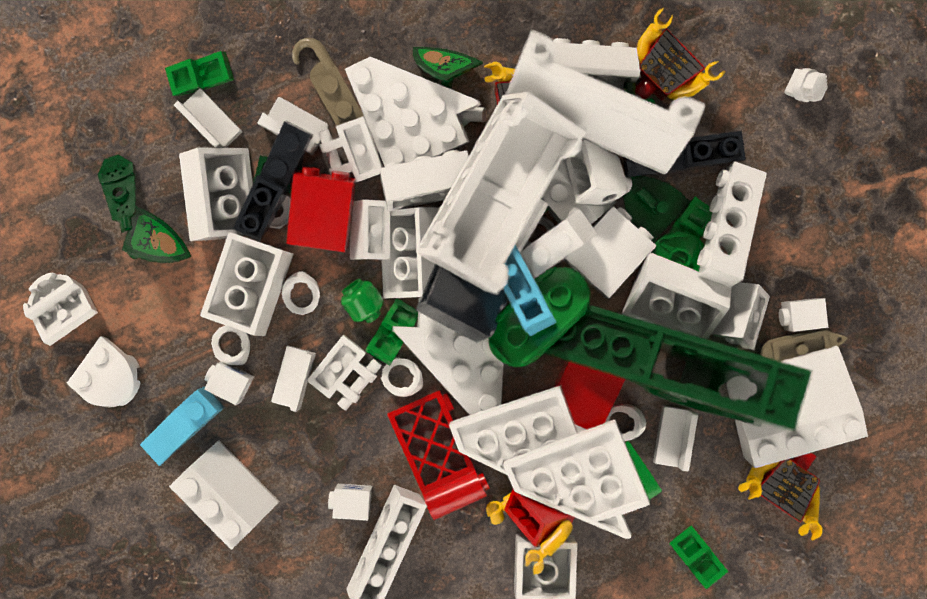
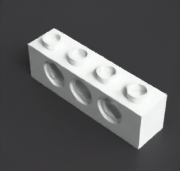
[697,161,767,287]
[347,485,427,599]

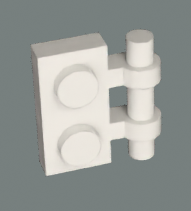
[318,116,383,182]
[307,335,382,410]

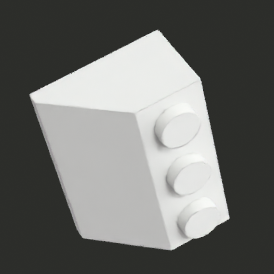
[553,38,640,88]
[179,148,253,241]
[540,159,616,224]
[382,207,440,298]
[200,232,293,336]
[622,252,731,340]
[169,440,280,550]

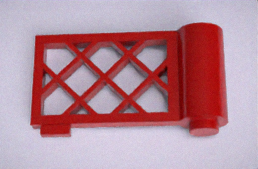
[387,390,490,520]

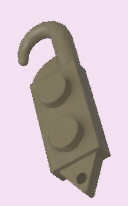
[292,38,364,126]
[736,328,848,361]

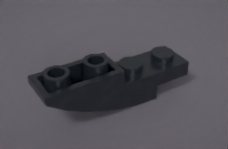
[233,121,313,242]
[623,131,746,178]

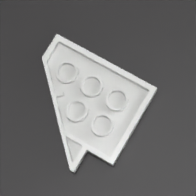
[345,57,481,166]
[393,298,506,415]
[449,385,578,475]
[503,419,650,539]

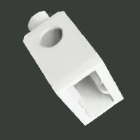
[566,140,632,206]

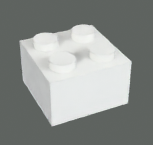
[514,534,577,599]

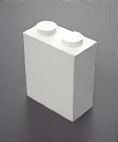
[563,207,656,298]

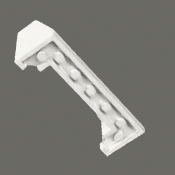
[506,30,705,175]
[416,92,586,294]

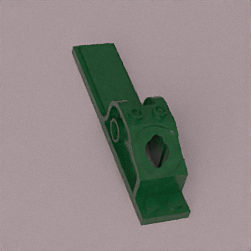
[544,305,812,432]

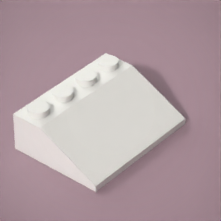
[727,346,868,468]

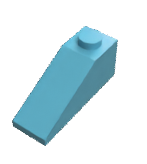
[503,244,556,336]
[140,387,225,466]

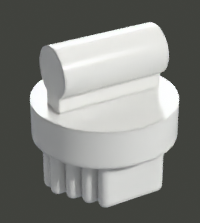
[784,68,828,102]

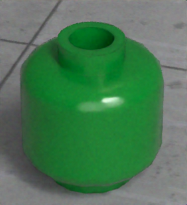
[340,279,384,323]

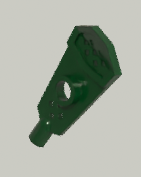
[97,155,136,233]

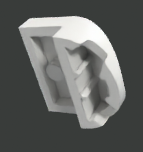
[23,273,98,346]
[67,336,140,408]

